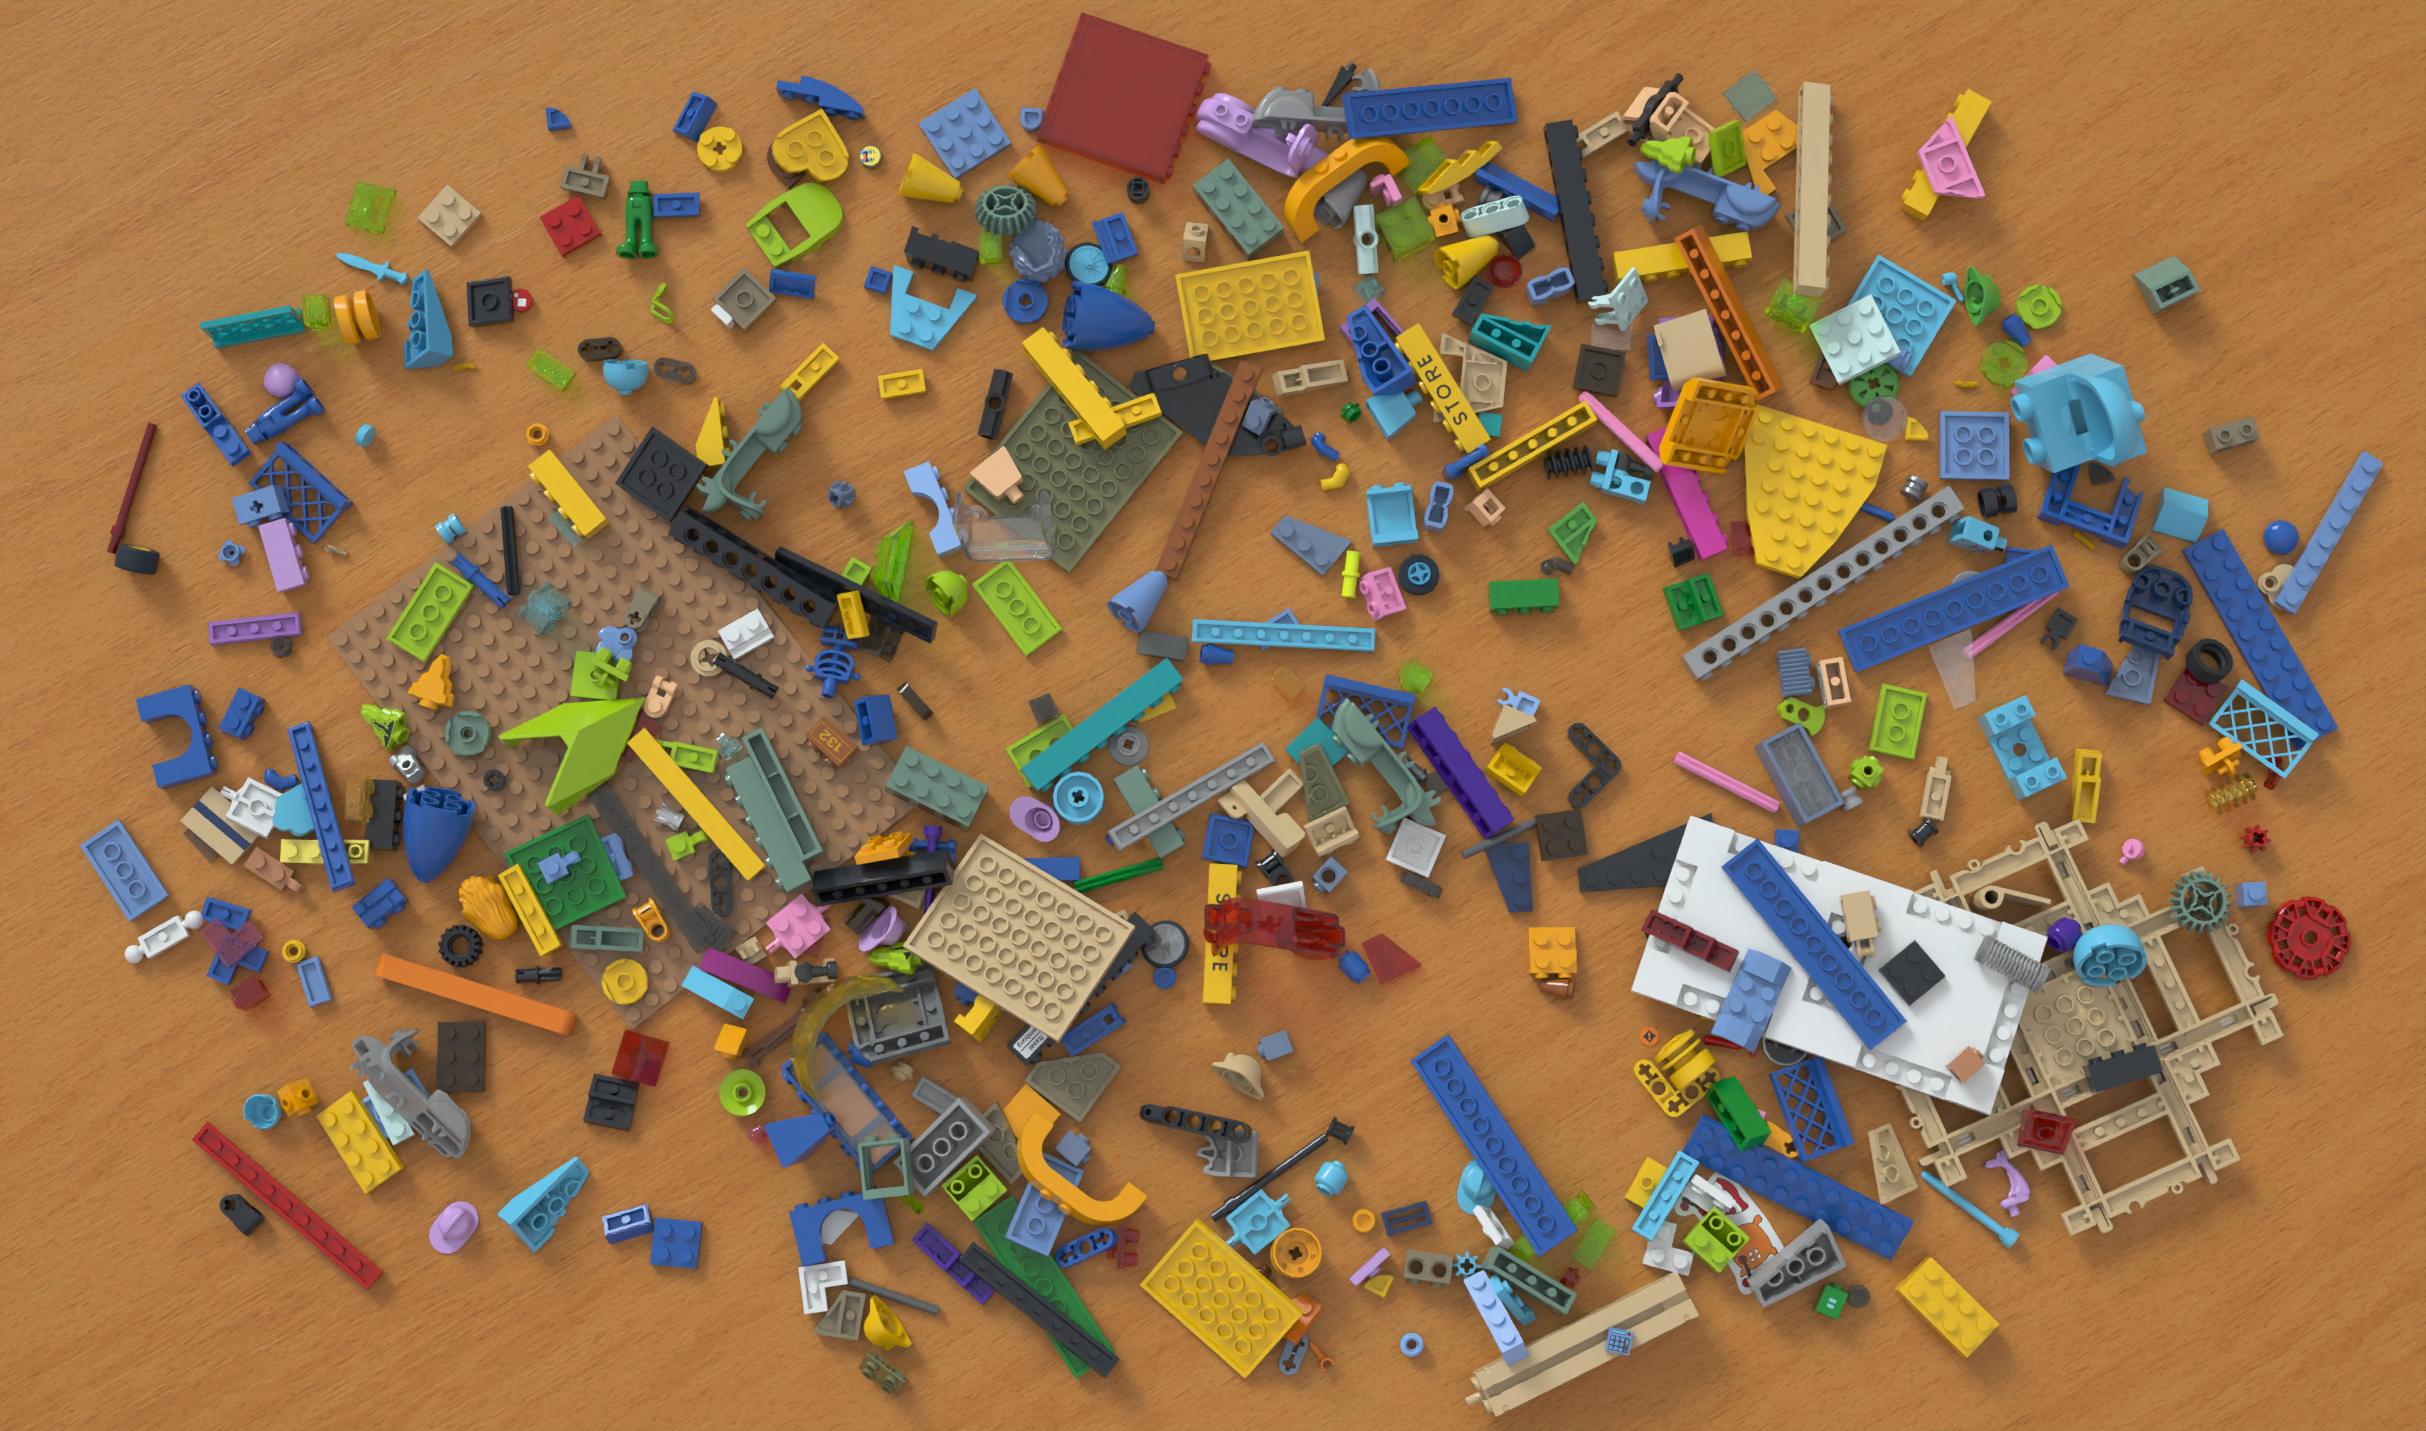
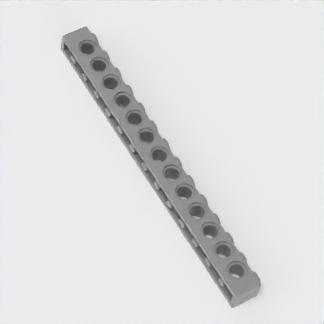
[1680,486,1964,681]

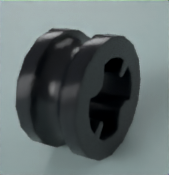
[483,769,506,791]

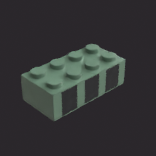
[1193,159,1284,261]
[885,746,989,832]

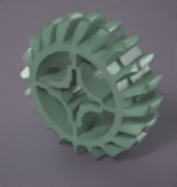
[975,184,1036,237]
[2168,870,2233,934]

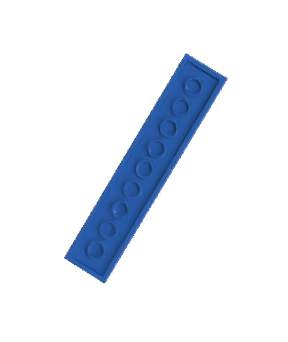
[2182,529,2338,750]
[1838,545,2070,673]
[1721,838,1907,1051]
[1411,1034,1579,1256]
[1682,1114,1913,1260]

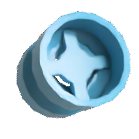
[435,513,467,544]

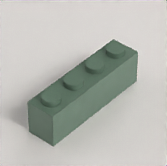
[1114,765,1186,860]
[1480,1246,1577,1315]

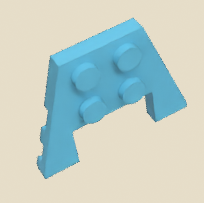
[890,265,977,352]

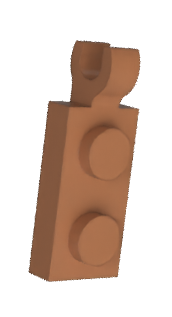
[244,846,306,894]

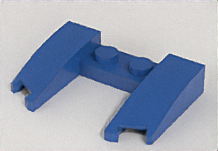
[2037,464,2144,549]

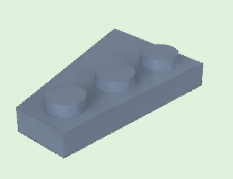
[1270,515,1352,577]
[2104,645,2160,705]

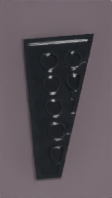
[1578,813,1713,893]

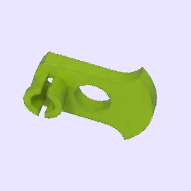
[1777,697,1825,736]

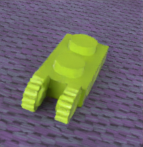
[656,740,720,774]

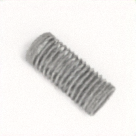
[1974,934,2051,994]

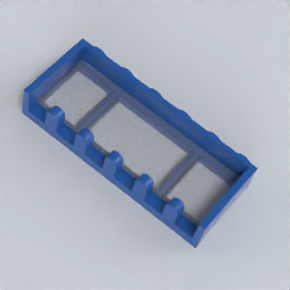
[780,1032,915,1174]

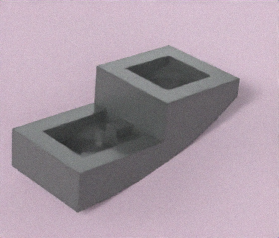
[1136,631,1188,661]

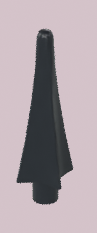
[1321,62,1357,106]

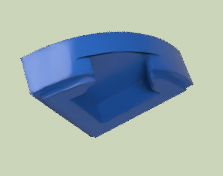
[546,107,572,131]

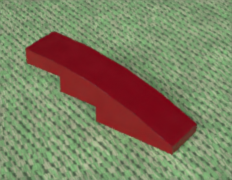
[1641,909,1740,973]

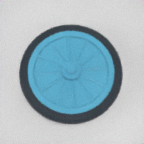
[1065,242,1112,286]

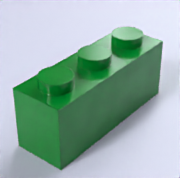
[1488,578,1560,616]
[1705,1076,1771,1152]

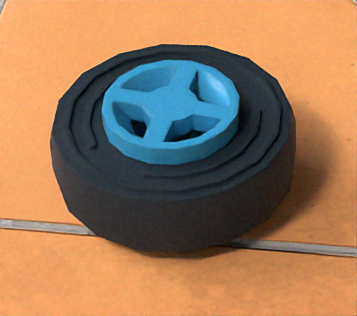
[1398,554,1439,595]

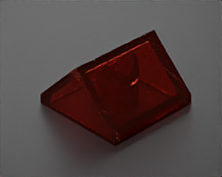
[611,1029,670,1087]
[2017,1109,2077,1155]

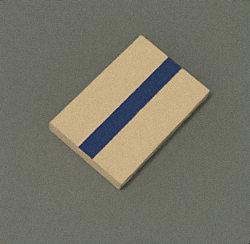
[180,787,260,866]

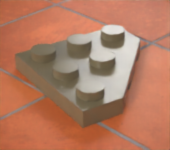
[1024,1052,1122,1123]

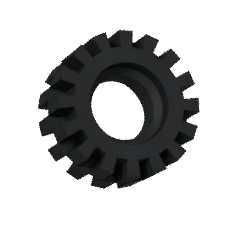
[438,925,483,967]

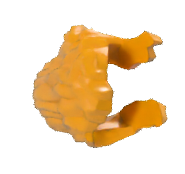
[458,875,518,940]

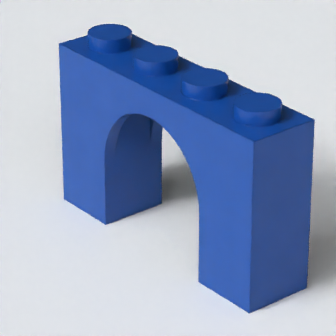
[136,684,218,790]
[790,1185,895,1267]

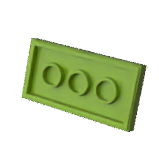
[972,558,1063,658]
[386,562,476,663]

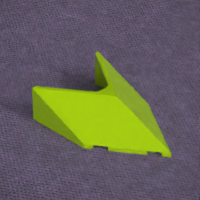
[498,697,646,816]

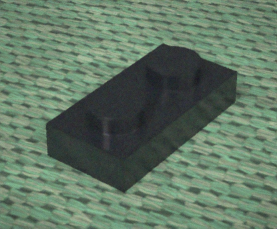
[1452,276,1494,327]

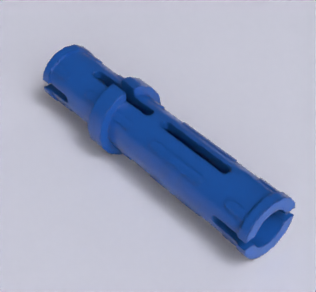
[451,553,511,609]

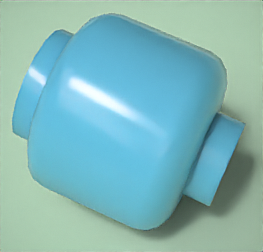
[1314,1161,1349,1197]

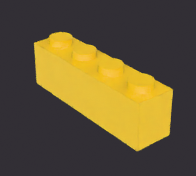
[528,449,609,540]

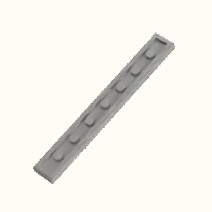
[1107,741,1275,852]

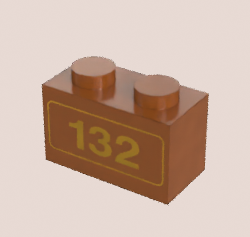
[805,716,859,769]

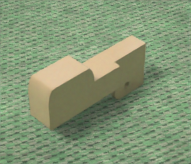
[1217,780,1305,857]

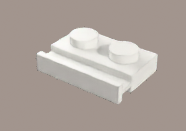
[718,608,775,661]

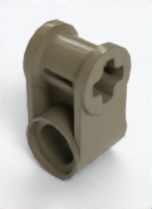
[2119,533,2164,575]
[624,586,662,633]

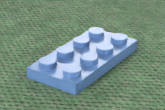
[80,819,170,922]
[1004,1152,1084,1257]

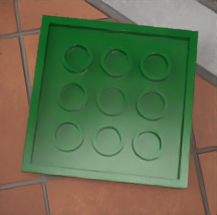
[504,814,628,931]

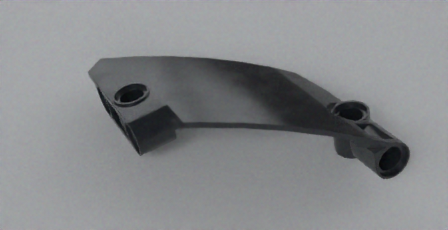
[1129,353,1306,457]

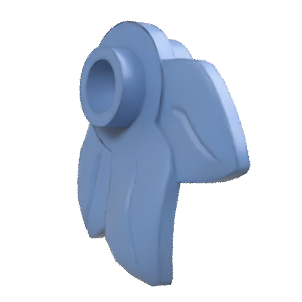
[595,626,638,665]

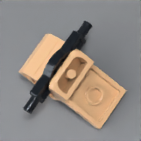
[1618,73,1715,168]

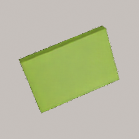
[1868,684,1928,761]
[1005,714,1073,789]

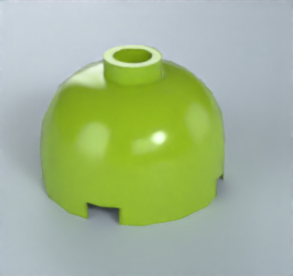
[924,570,968,617]

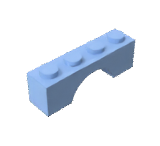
[903,461,966,558]
[1463,1270,1529,1366]

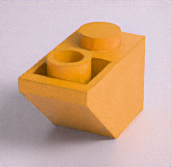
[714,1023,750,1060]

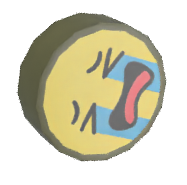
[859,145,882,169]

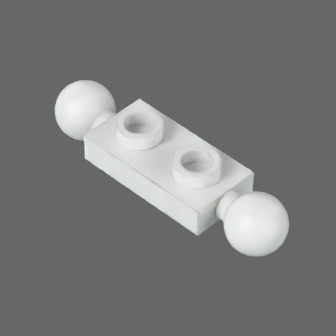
[124,911,204,963]

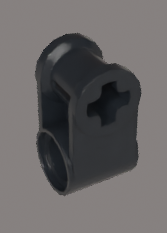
[1255,849,1294,886]
[219,1194,265,1237]

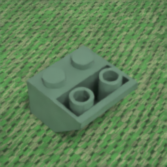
[2133,256,2201,315]

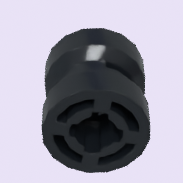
[1127,177,1150,204]

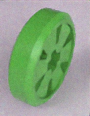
[1847,362,1899,410]

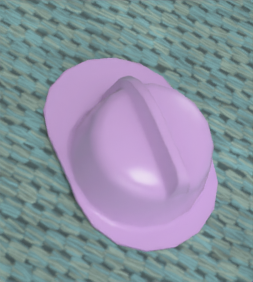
[1009,797,1060,842]
[859,906,908,952]
[429,1201,479,1254]

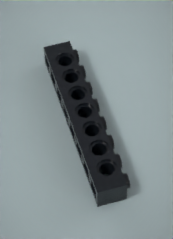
[668,506,839,628]

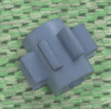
[828,480,856,510]

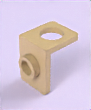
[1182,222,1208,263]

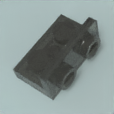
[858,616,905,663]

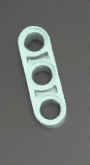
[1460,196,1529,238]

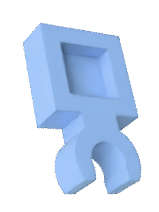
[1497,688,1540,716]

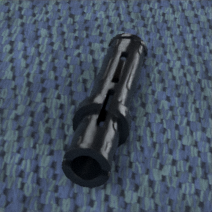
[713,652,779,699]

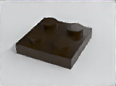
[1572,344,1626,398]
[1534,809,1588,861]

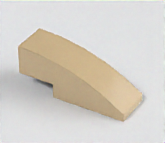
[1272,359,1348,398]

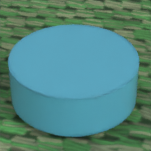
[355,424,376,448]

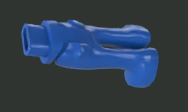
[245,377,326,445]

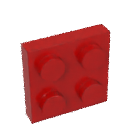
[540,195,602,257]

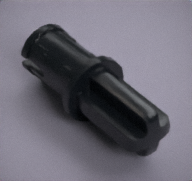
[515,966,563,984]

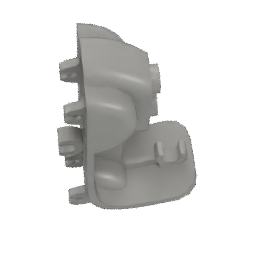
[1252,69,1380,141]
[350,1028,471,1159]

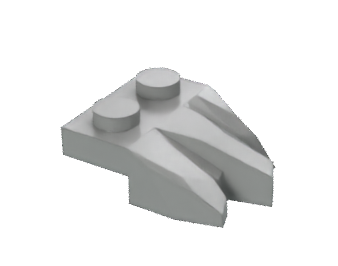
[1196,1129,1259,1178]

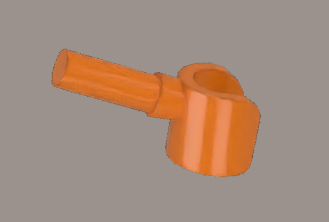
[1308,1341,1334,1372]

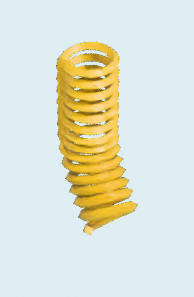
[454,362,476,373]
[1954,379,1977,388]

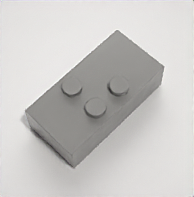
[893,1096,997,1197]

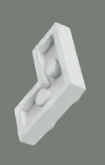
[1642,1221,1694,1276]
[798,1260,849,1314]

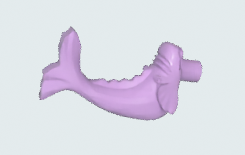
[1983,1149,2030,1217]

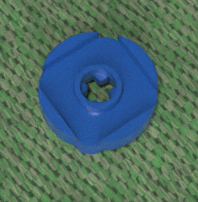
[1003,278,1048,324]

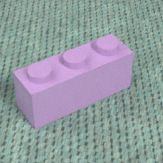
[258,518,310,593]

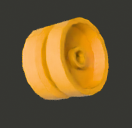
[334,289,381,345]

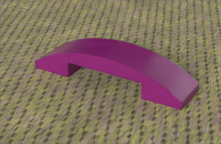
[699,947,791,1003]

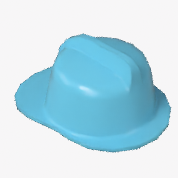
[1457,1160,1496,1215]

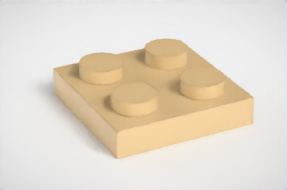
[418,185,482,248]

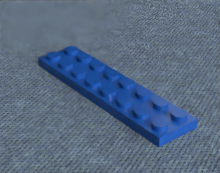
[1342,78,1518,140]

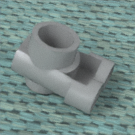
[389,745,425,783]

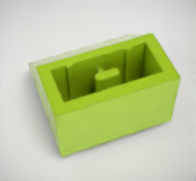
[942,1155,1009,1221]
[1681,1206,1750,1274]

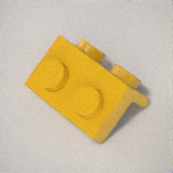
[1485,742,1542,797]

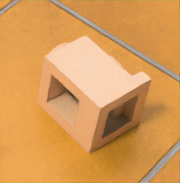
[1464,488,1506,527]

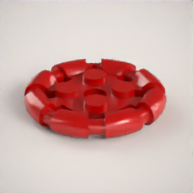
[2267,896,2351,980]

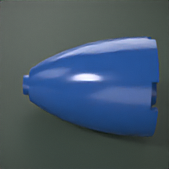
[1062,281,1155,351]
[403,786,477,883]

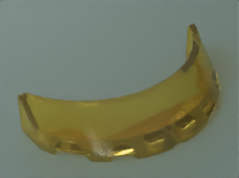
[791,974,905,1103]

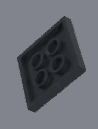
[615,427,709,522]

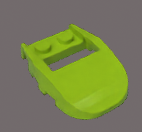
[746,183,844,270]

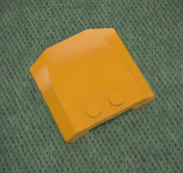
[1659,377,1758,474]

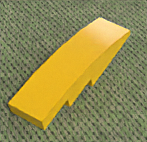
[1417,140,1502,195]

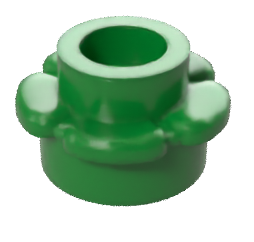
[1341,402,1362,423]

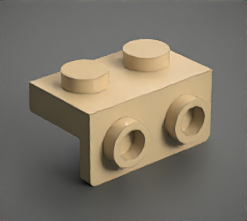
[1304,806,1360,856]

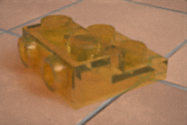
[345,774,374,825]

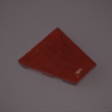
[1361,933,1421,985]

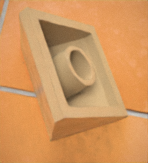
[1489,704,1536,744]

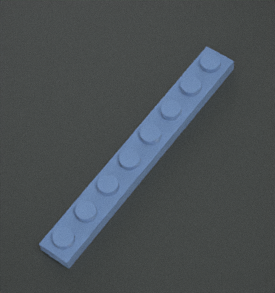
[2273,451,2383,615]

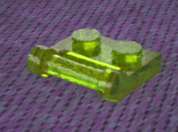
[344,181,396,234]

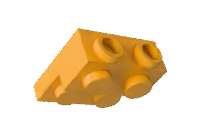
[1528,927,1577,979]

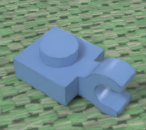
[538,851,582,884]

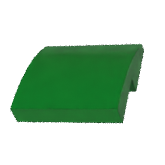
[1662,573,1724,631]

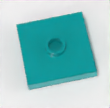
[1285,717,1347,767]

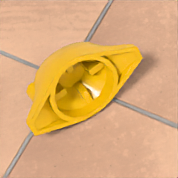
[864,1295,912,1351]

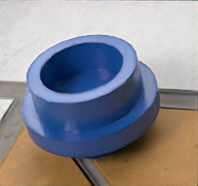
[1153,968,1176,989]

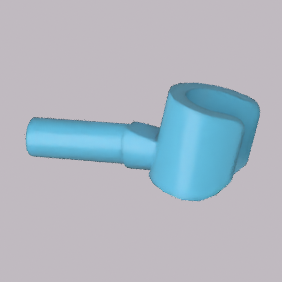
[1941,272,1964,302]

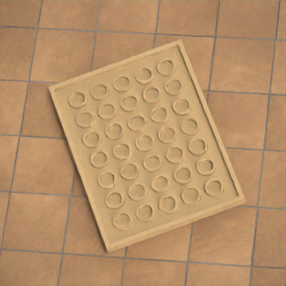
[903,834,1135,1043]

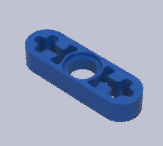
[1055,1228,1118,1268]

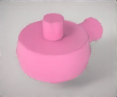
[2119,839,2145,865]

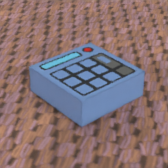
[1605,1327,1634,1355]

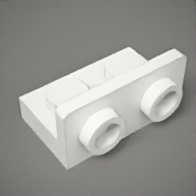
[1682,1174,1736,1214]

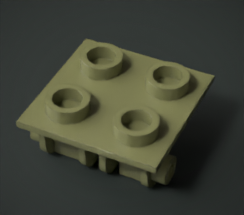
[859,1352,908,1396]

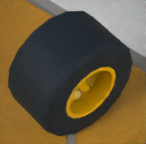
[115,544,160,575]

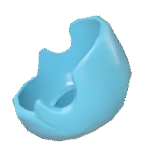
[243,1094,282,1129]

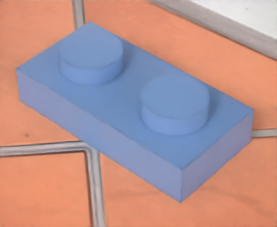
[600,833,633,881]

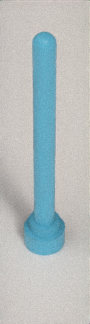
[1921,1171,2019,1249]

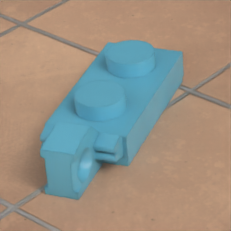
[1490,1274,1537,1327]

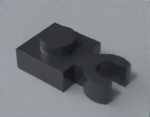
[2040,607,2078,651]

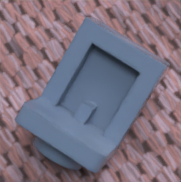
[1242,397,1279,436]

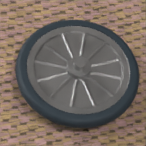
[1141,920,1189,968]

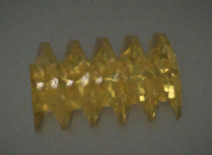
[2203,772,2257,815]

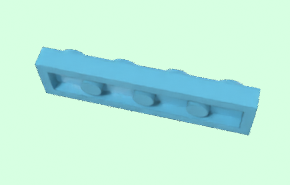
[1632,1151,1699,1243]

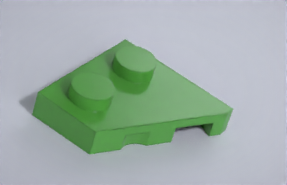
[1547,502,1597,565]

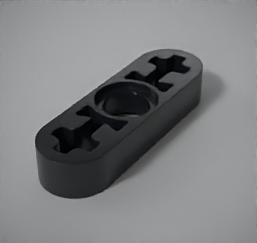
[708,849,734,917]

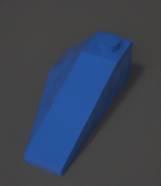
[1346,305,1416,396]

